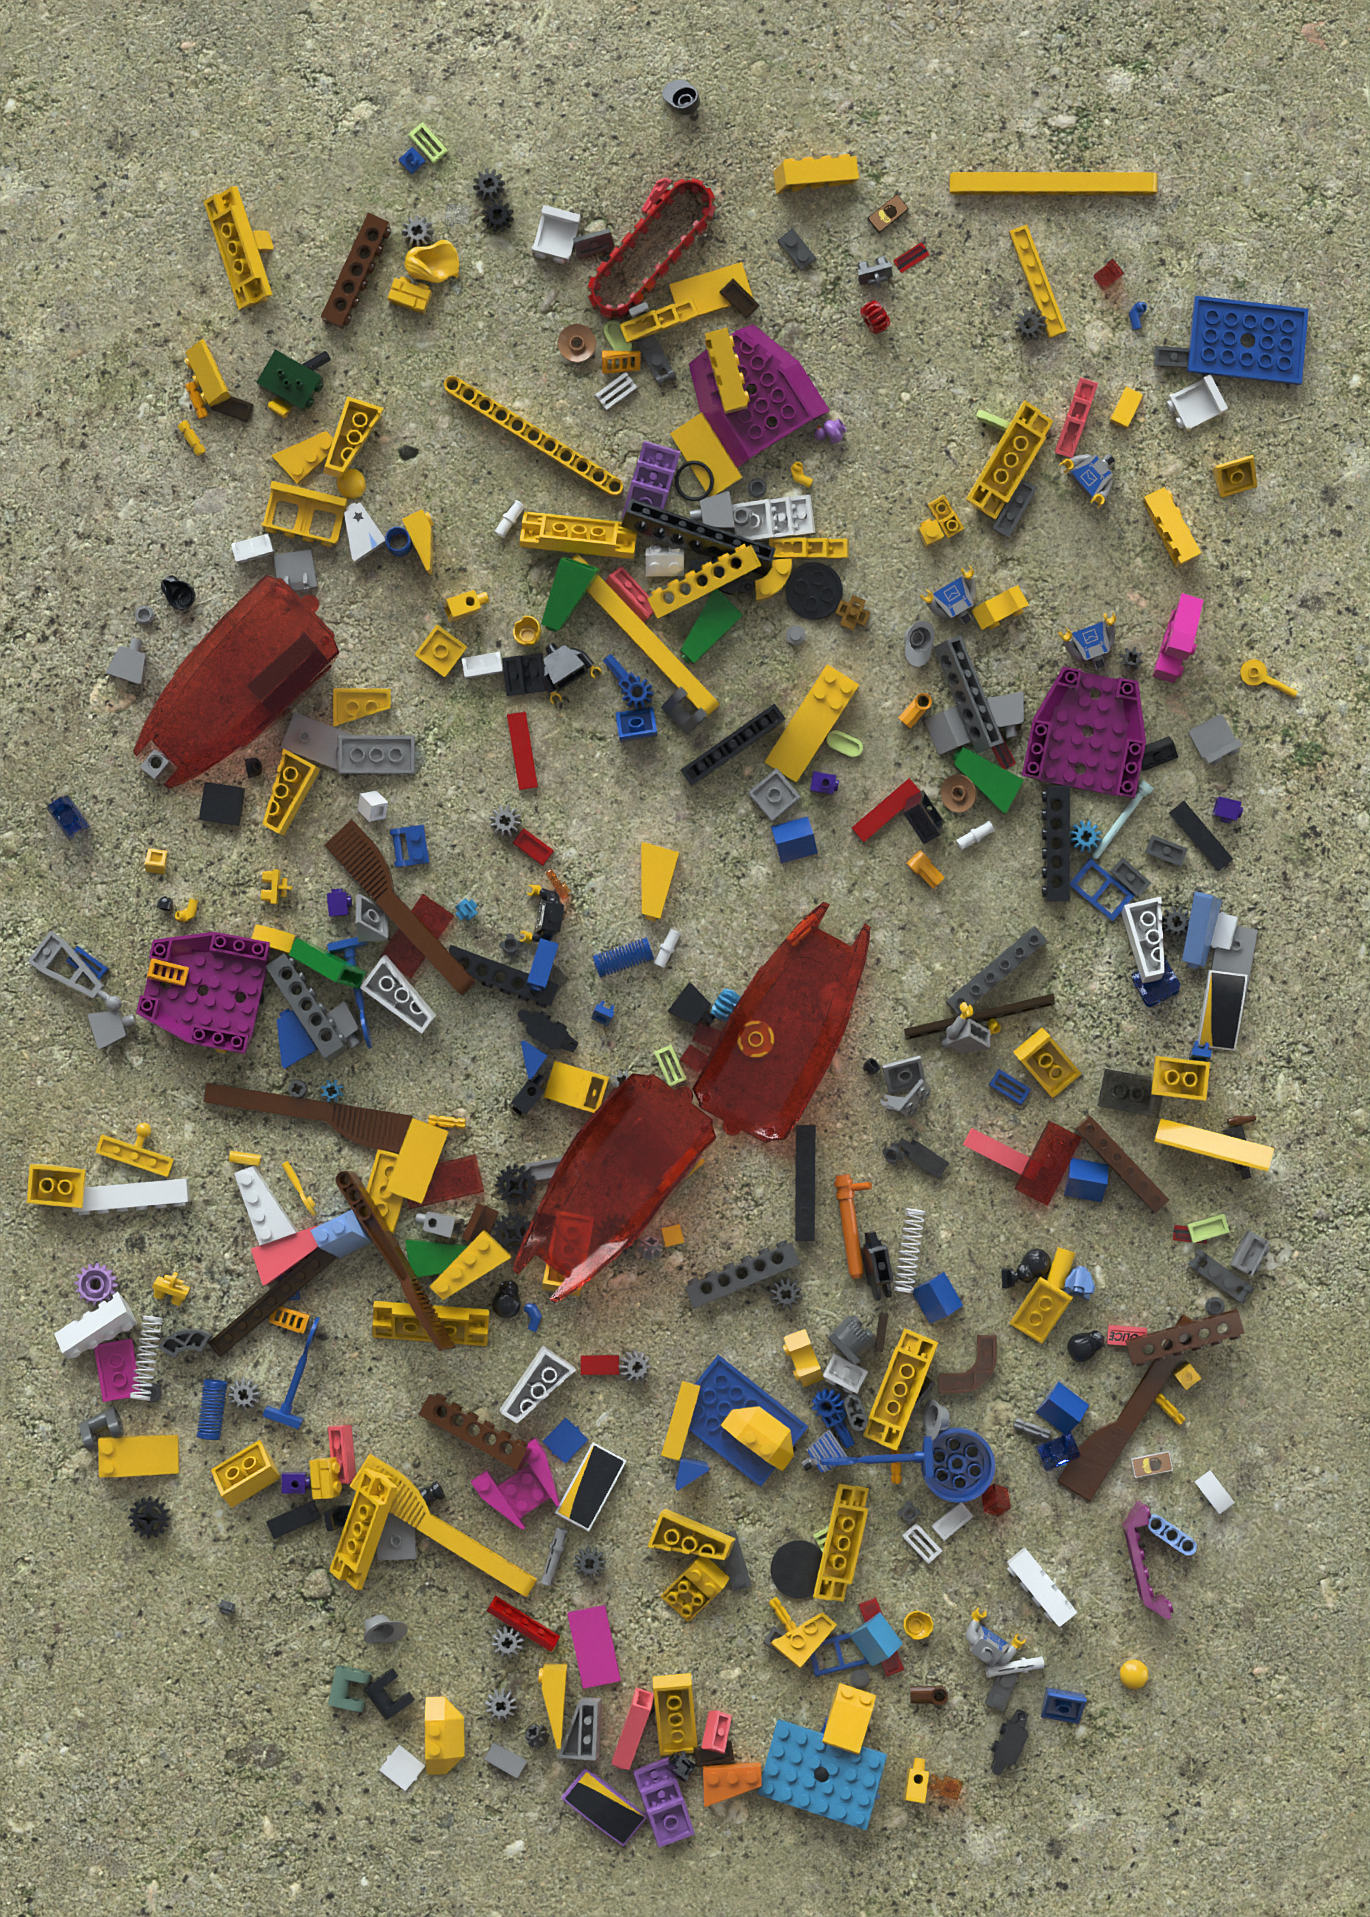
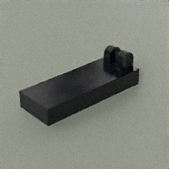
[266,1500,322,1539]

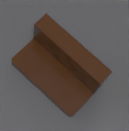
[462,1202,499,1242]

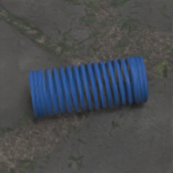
[385,527,412,557]
[593,937,654,978]
[196,1379,228,1440]

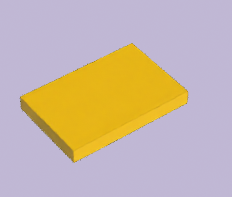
[1009,1277,1073,1344]

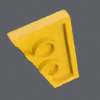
[271,431,334,484]
[333,688,391,727]

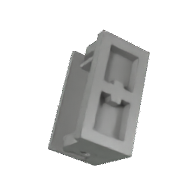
[1229,1230,1270,1276]

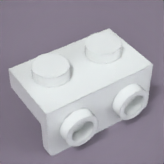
[646,545,684,576]
[823,1353,868,1394]

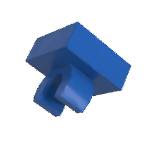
[398,147,426,175]
[591,1001,614,1027]
[1189,1041,1212,1062]

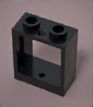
[903,790,944,844]

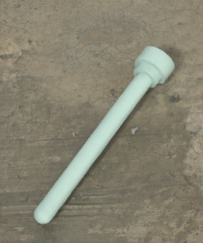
[1092,780,1154,859]

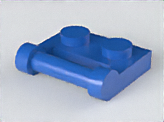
[390,825,429,868]

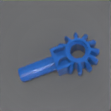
[603,654,654,709]
[812,1388,855,1448]

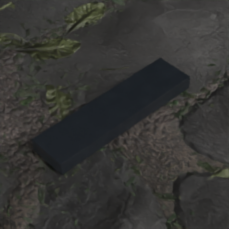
[1169,801,1233,871]

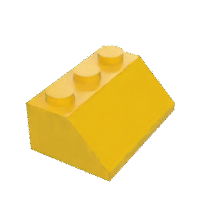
[185,339,231,407]
[211,1440,281,1508]

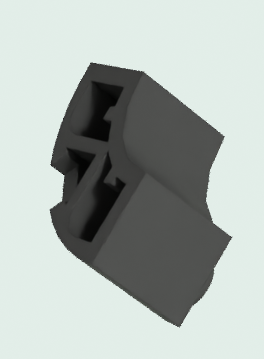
[158,1328,213,1358]

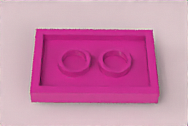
[94,1338,142,1402]

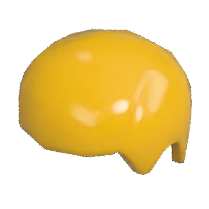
[336,468,366,499]
[513,616,542,646]
[903,1611,934,1640]
[1120,1659,1149,1690]

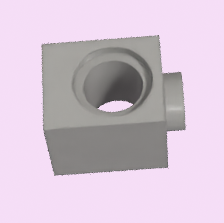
[140,749,172,780]

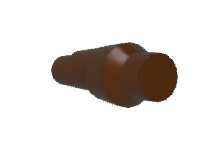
[1227,1115,1256,1126]

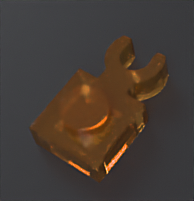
[545,869,570,901]
[927,1774,963,1800]

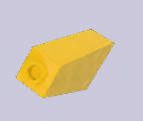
[641,842,679,922]

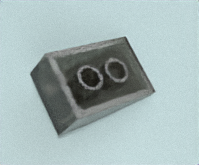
[1097,1069,1163,1119]

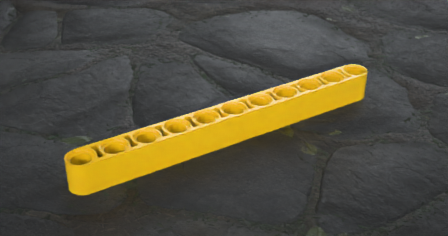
[949,172,1158,195]
[444,376,623,497]
[571,553,720,718]

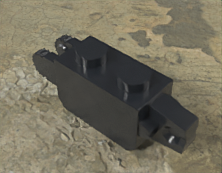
[689,558,755,595]
[517,1009,579,1053]
[861,1231,894,1301]
[990,1709,1029,1776]

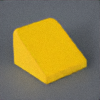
[253,230,274,253]
[267,397,292,419]
[145,848,168,874]

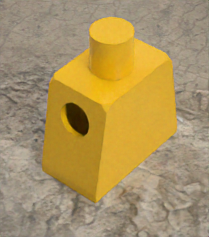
[443,590,489,623]
[903,1757,929,1803]

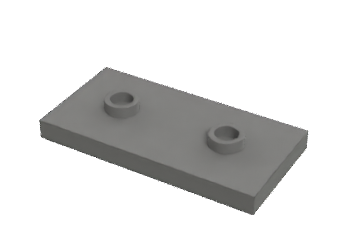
[280,712,353,776]
[337,735,415,774]
[1211,926,1258,1005]
[377,1481,416,1560]

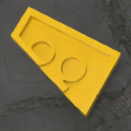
[770,1612,837,1669]

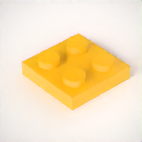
[414,624,468,678]

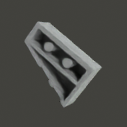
[558,1697,602,1761]

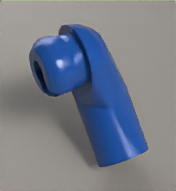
[1129,302,1147,330]
[524,1303,542,1332]

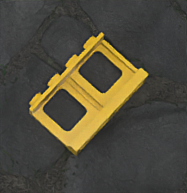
[261,481,348,548]

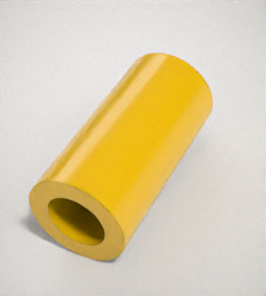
[1047,1247,1076,1289]

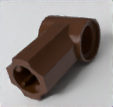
[910,1685,948,1705]

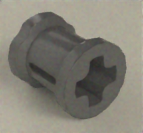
[288,1080,307,1097]

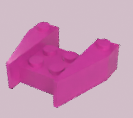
[1152,593,1203,683]
[471,1437,560,1530]

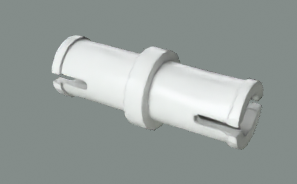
[494,500,525,538]
[956,821,995,850]
[654,928,681,968]

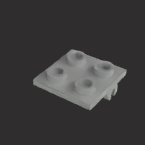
[273,549,317,595]
[880,1079,932,1118]

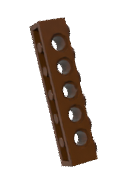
[321,213,392,330]
[1074,1115,1169,1213]
[1125,1309,1245,1366]
[418,1393,532,1470]

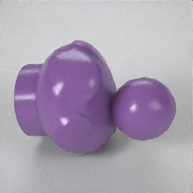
[814,418,847,444]

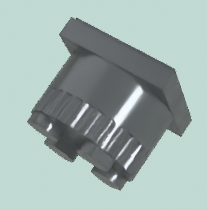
[827,1315,876,1365]

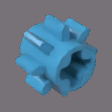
[455,898,478,922]
[321,1079,344,1102]

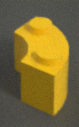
[755,558,792,602]
[971,585,1029,630]
[783,1329,824,1387]

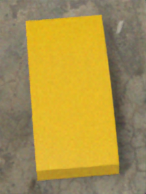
[927,495,964,538]
[251,924,295,954]

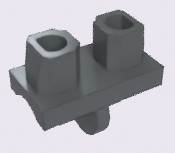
[857,256,893,289]

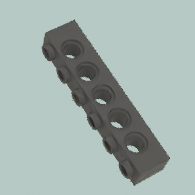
[934,636,1004,754]
[946,926,1047,1016]
[266,953,348,1062]
[685,1240,800,1308]

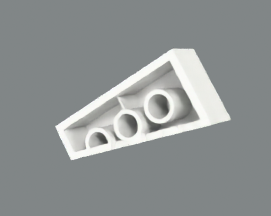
[1121,897,1164,983]
[360,955,436,1034]
[234,1166,298,1245]
[54,1292,137,1359]
[500,1346,576,1423]
[1007,1547,1077,1627]

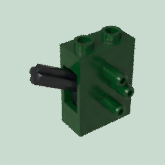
[256,350,331,412]

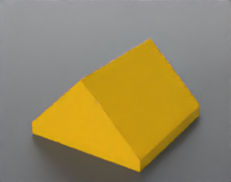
[1212,455,1257,498]

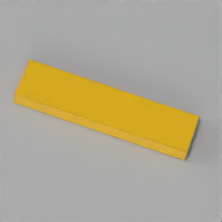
[661,1381,701,1461]

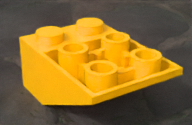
[544,1060,610,1114]
[660,1555,730,1622]

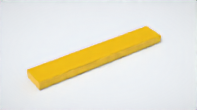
[1009,224,1067,339]

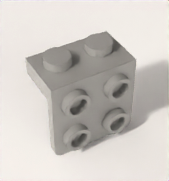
[1189,715,1243,766]

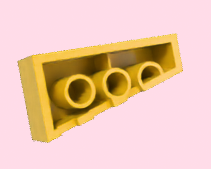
[773,154,859,194]
[1142,487,1201,568]
[262,748,321,836]
[429,1230,512,1300]
[647,1508,736,1560]

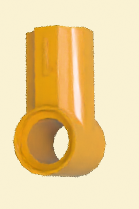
[898,693,932,729]
[906,850,945,889]

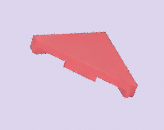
[641,177,672,214]

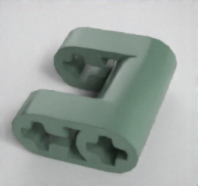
[328,1665,372,1712]

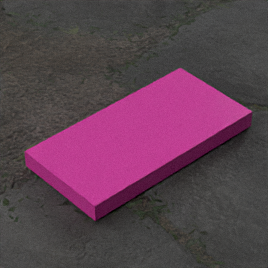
[567,1604,621,1689]

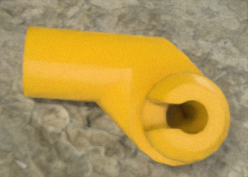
[791,462,813,488]
[175,898,199,923]

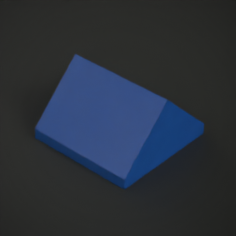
[615,707,658,742]
[771,816,818,863]
[521,1041,549,1079]
[1064,1158,1108,1202]
[912,1272,963,1324]
[1035,1381,1089,1435]
[675,1457,710,1491]
[1041,1687,1087,1724]

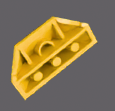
[721,1406,794,1471]
[425,1697,465,1775]

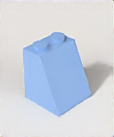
[310,1210,373,1258]

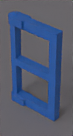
[1070,858,1135,921]
[810,1632,870,1677]

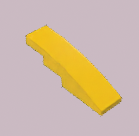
[620,297,699,343]
[769,537,849,559]

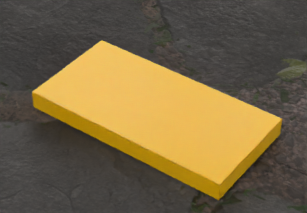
[669,262,753,316]
[670,413,743,497]
[385,1118,449,1204]
[364,1149,405,1233]

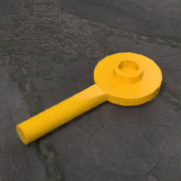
[1240,659,1298,698]
[282,1161,317,1216]

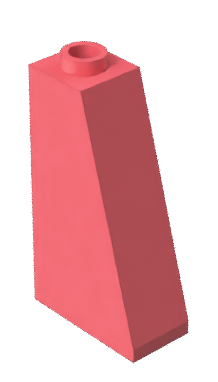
[251,1226,319,1286]
[611,1688,654,1770]

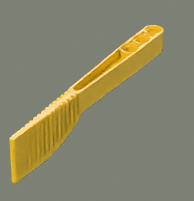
[349,1454,537,1597]

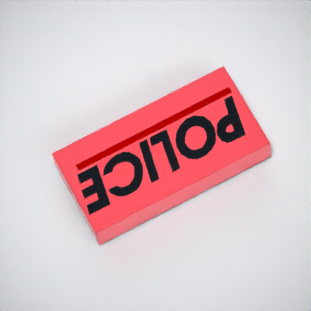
[1107,1325,1147,1347]

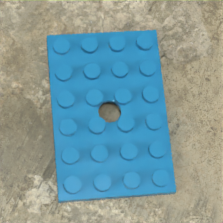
[757,1719,888,1830]

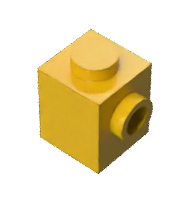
[917,519,944,547]

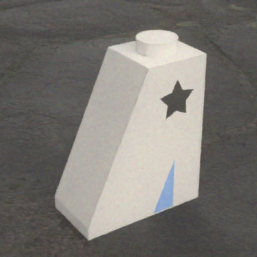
[344,502,386,564]

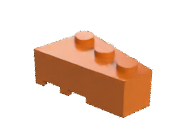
[703,1762,762,1807]

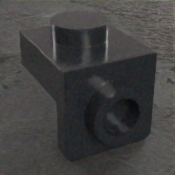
[323,1505,351,1531]
[666,1751,696,1782]

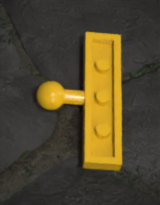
[95,1123,175,1177]

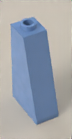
[1182,891,1222,969]

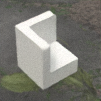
[358,791,388,822]

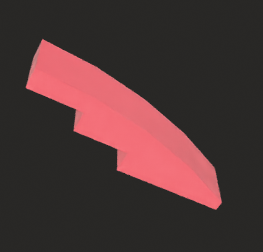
[1055,377,1098,458]
[963,1128,1042,1181]

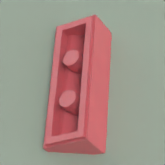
[605,566,654,623]
[328,1425,356,1484]

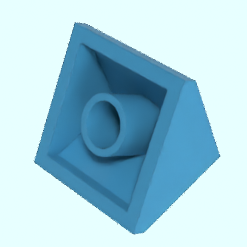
[849,1612,903,1666]

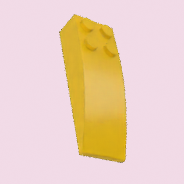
[764,664,859,783]

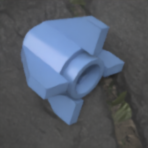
[1061,1266,1095,1300]

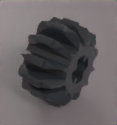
[482,200,514,233]

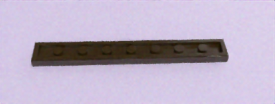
[904,993,1055,1040]
[208,1248,337,1357]

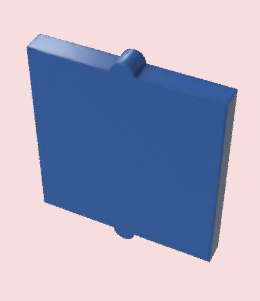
[542,1417,588,1463]

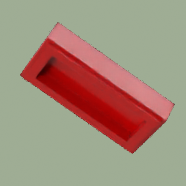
[512,828,554,866]
[581,1355,619,1375]

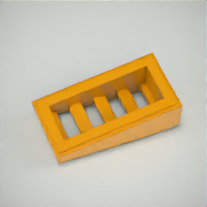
[602,350,640,373]
[146,958,189,987]
[268,1306,311,1334]

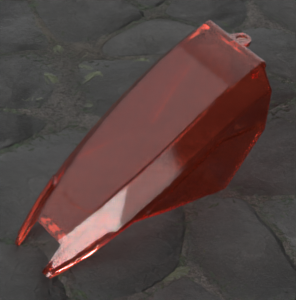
[133,575,340,789]
[692,902,871,1143]
[513,1073,716,1303]

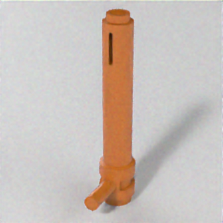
[834,1174,872,1279]

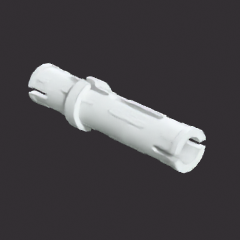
[985,1656,1044,1678]

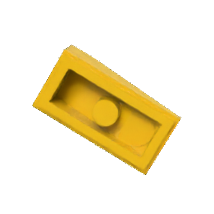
[1109,387,1143,429]

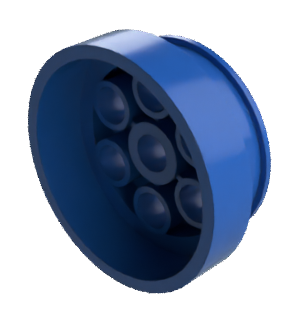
[921,1427,995,1503]

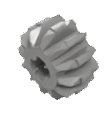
[401,215,434,248]
[489,805,522,837]
[618,1350,652,1383]
[228,1377,261,1411]
[491,1625,524,1659]
[485,1688,518,1722]

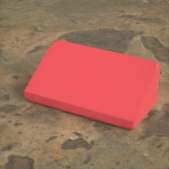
[701,1710,732,1754]

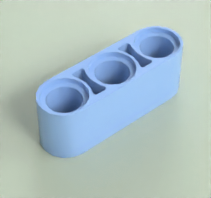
[1146,1514,1197,1555]

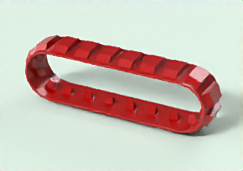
[587,178,716,319]

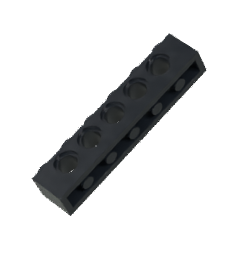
[680,703,786,787]
[1042,786,1070,902]
[448,945,559,1008]
[795,1125,816,1241]

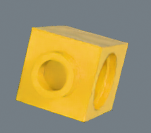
[1172,1361,1201,1390]

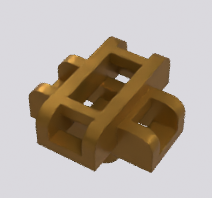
[835,595,871,630]

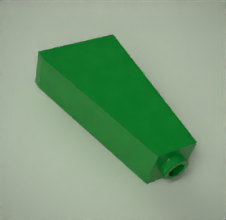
[541,557,601,632]
[680,589,743,665]
[952,747,1024,815]
[288,938,367,989]
[405,1239,469,1278]

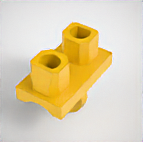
[261,869,293,905]
[152,1272,191,1306]

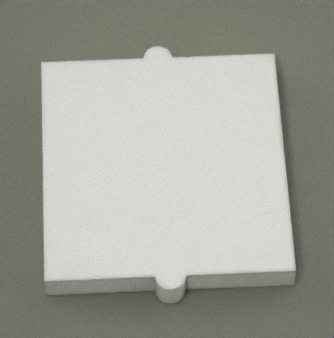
[1211,912,1238,950]
[379,1745,425,1791]

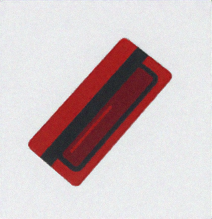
[894,242,930,273]
[991,735,1016,769]
[1173,1225,1207,1244]

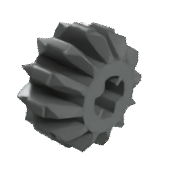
[473,169,505,202]
[1014,307,1047,341]
[1162,906,1190,938]
[770,1278,802,1310]
[573,1546,606,1579]

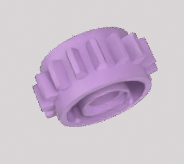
[75,1263,118,1305]

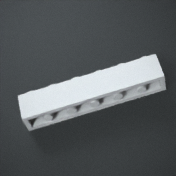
[72,1178,190,1215]

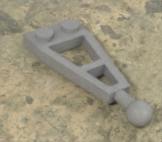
[28,930,122,1011]

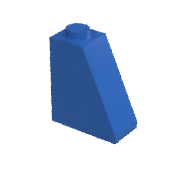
[526,938,559,992]
[277,1008,318,1069]

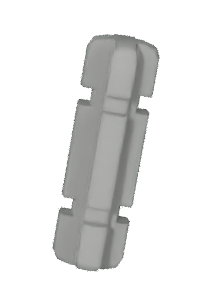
[1013,1418,1051,1440]

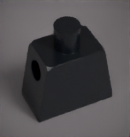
[668,982,715,1026]
[509,1074,547,1118]

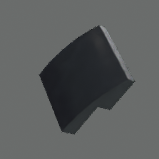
[502,653,547,696]
[199,782,245,826]

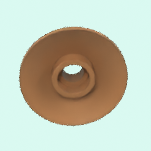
[558,324,596,362]
[940,774,976,812]

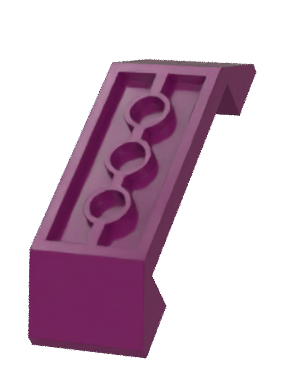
[1122,1501,1174,1620]

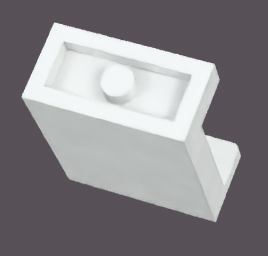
[532,205,581,264]
[1166,374,1228,432]

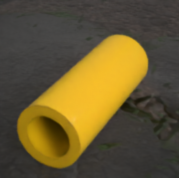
[229,1151,261,1166]

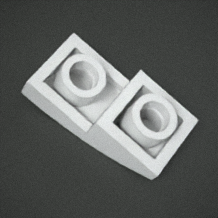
[1195,1470,1235,1514]

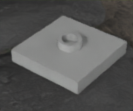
[747,768,801,822]

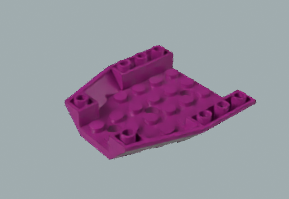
[689,324,830,469]
[1021,666,1146,798]
[136,932,270,1054]

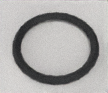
[675,461,714,501]

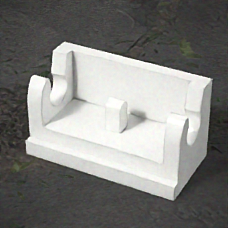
[231,533,275,564]
[462,651,503,679]

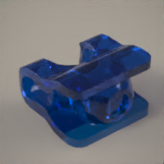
[47,795,91,841]
[1131,958,1181,1008]
[1035,1431,1081,1472]

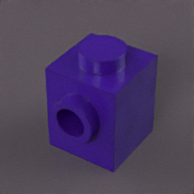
[810,771,839,795]
[1212,796,1243,824]
[327,888,352,917]
[282,1472,310,1494]

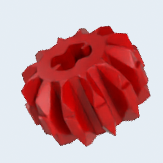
[860,300,890,334]

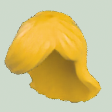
[404,239,459,283]

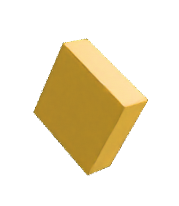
[661,1224,684,1247]

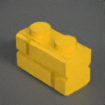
[387,277,432,314]
[309,1457,342,1499]

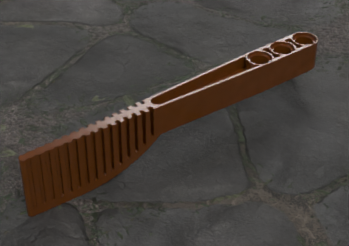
[324,819,477,996]
[203,1083,413,1152]
[336,1171,456,1351]
[1057,1314,1194,1502]

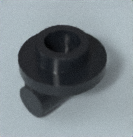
[244,757,262,779]
[1001,1268,1018,1289]

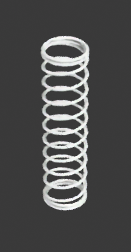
[893,1208,926,1293]
[130,1316,163,1401]

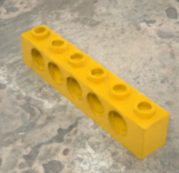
[647,544,762,619]

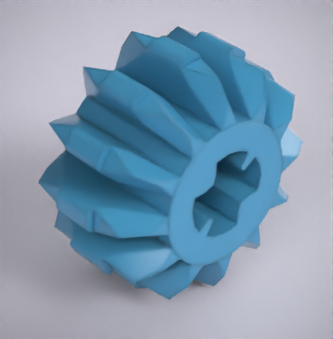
[1070,821,1102,853]
[711,988,741,1022]

